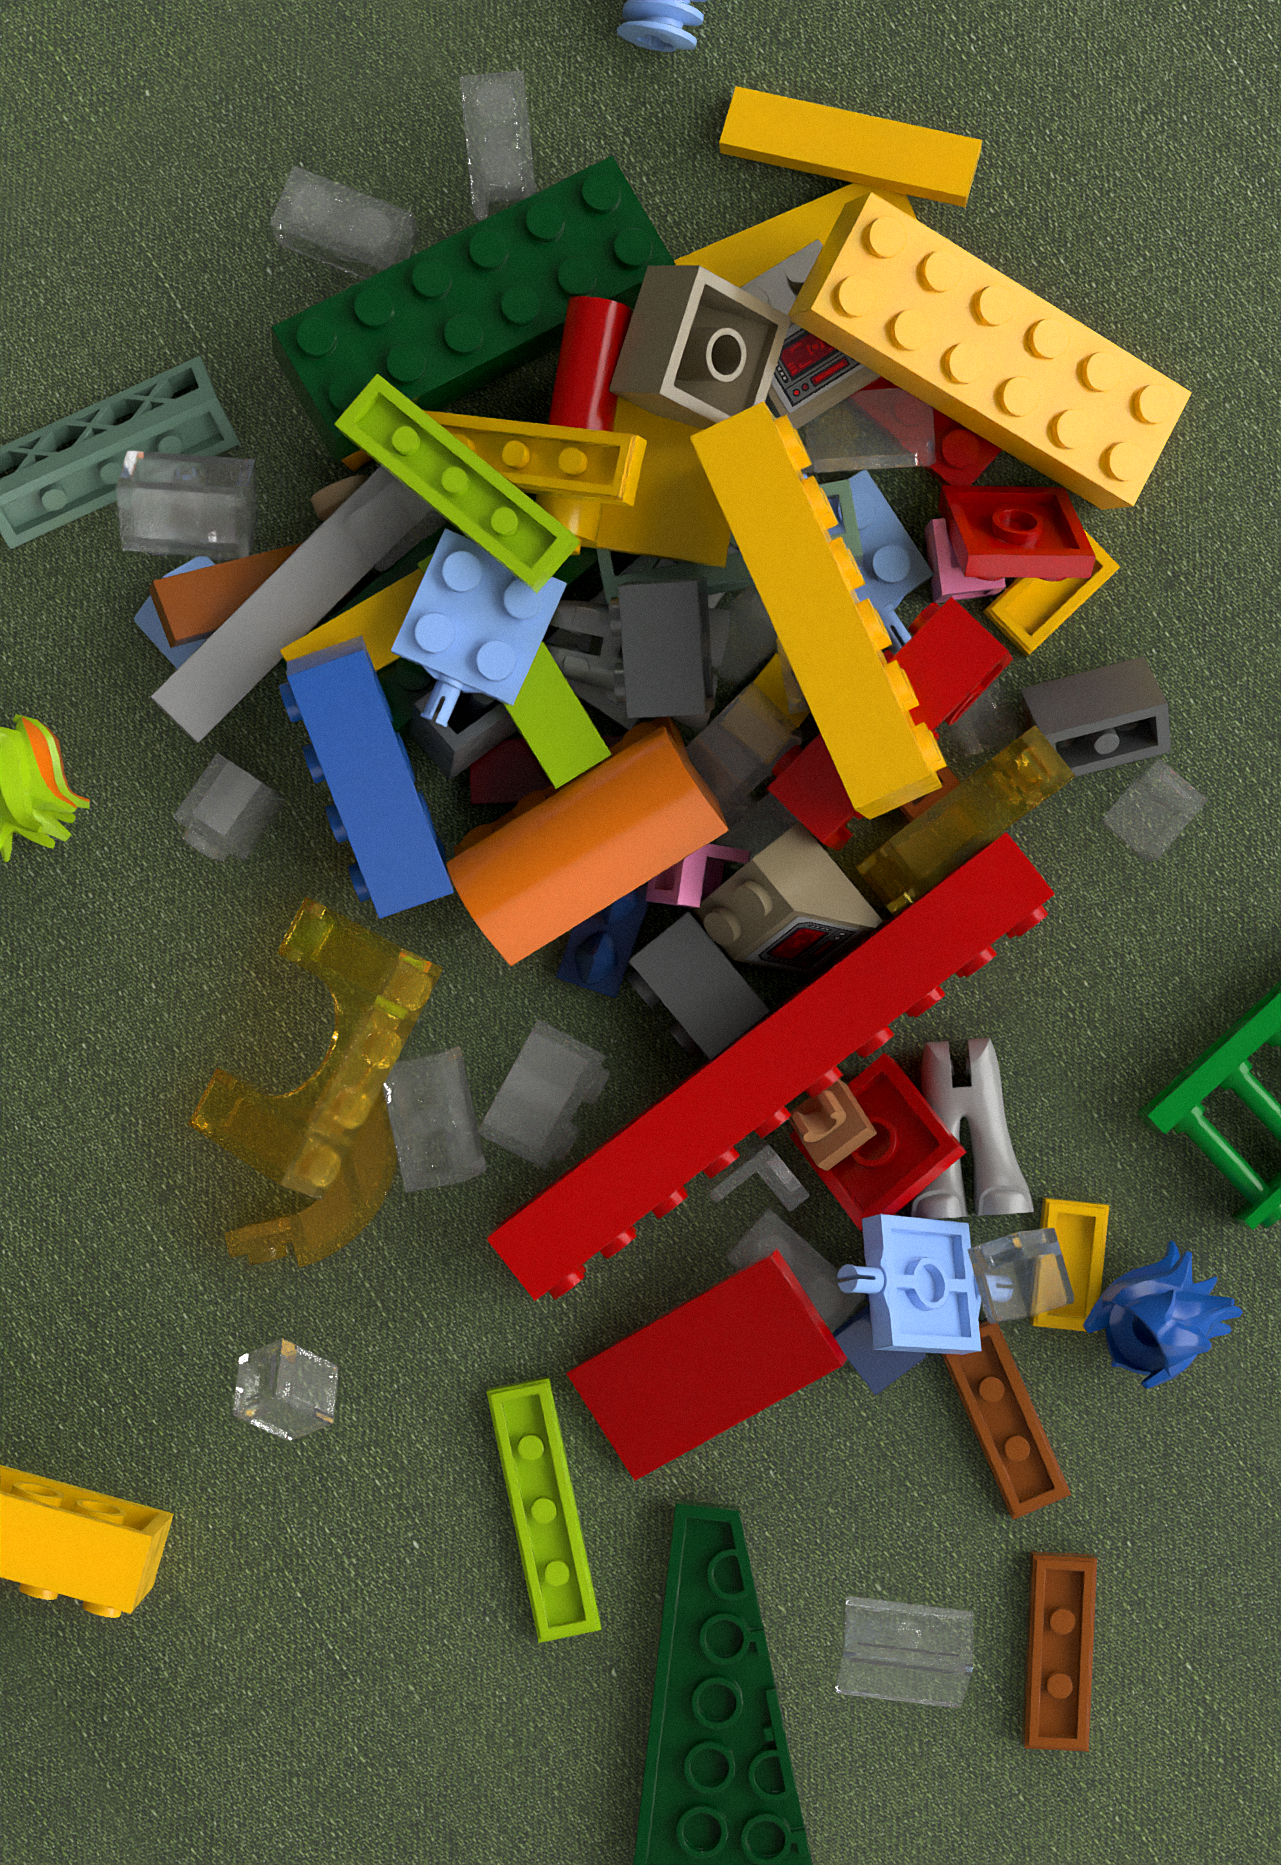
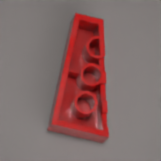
[767,597,1013,851]

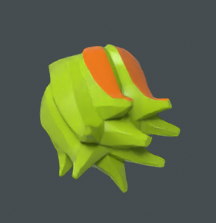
[0,714,90,862]

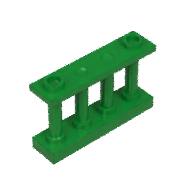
[1136,980,1281,1230]

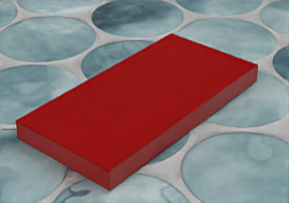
[566,1248,848,1481]

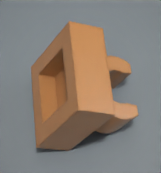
[788,1079,877,1171]

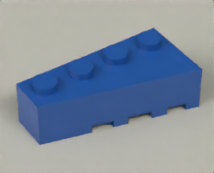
[279,635,454,919]

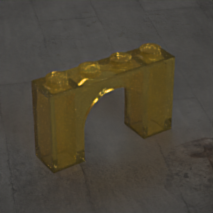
[187,896,444,1201]

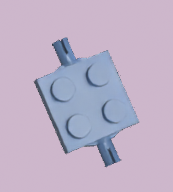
[801,468,934,655]
[391,528,567,727]
[837,1214,1008,1355]

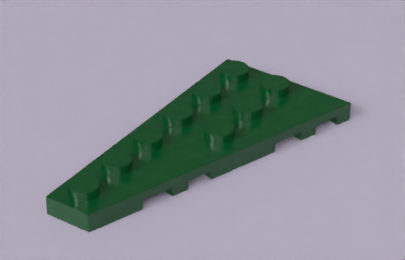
[633,1499,813,1865]

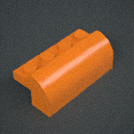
[446,716,729,966]

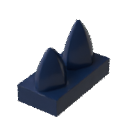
[556,881,649,998]

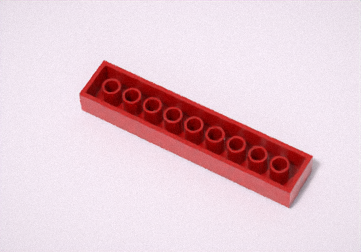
[486,832,1055,1301]

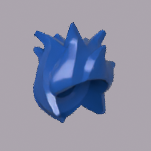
[1083,1240,1243,1389]

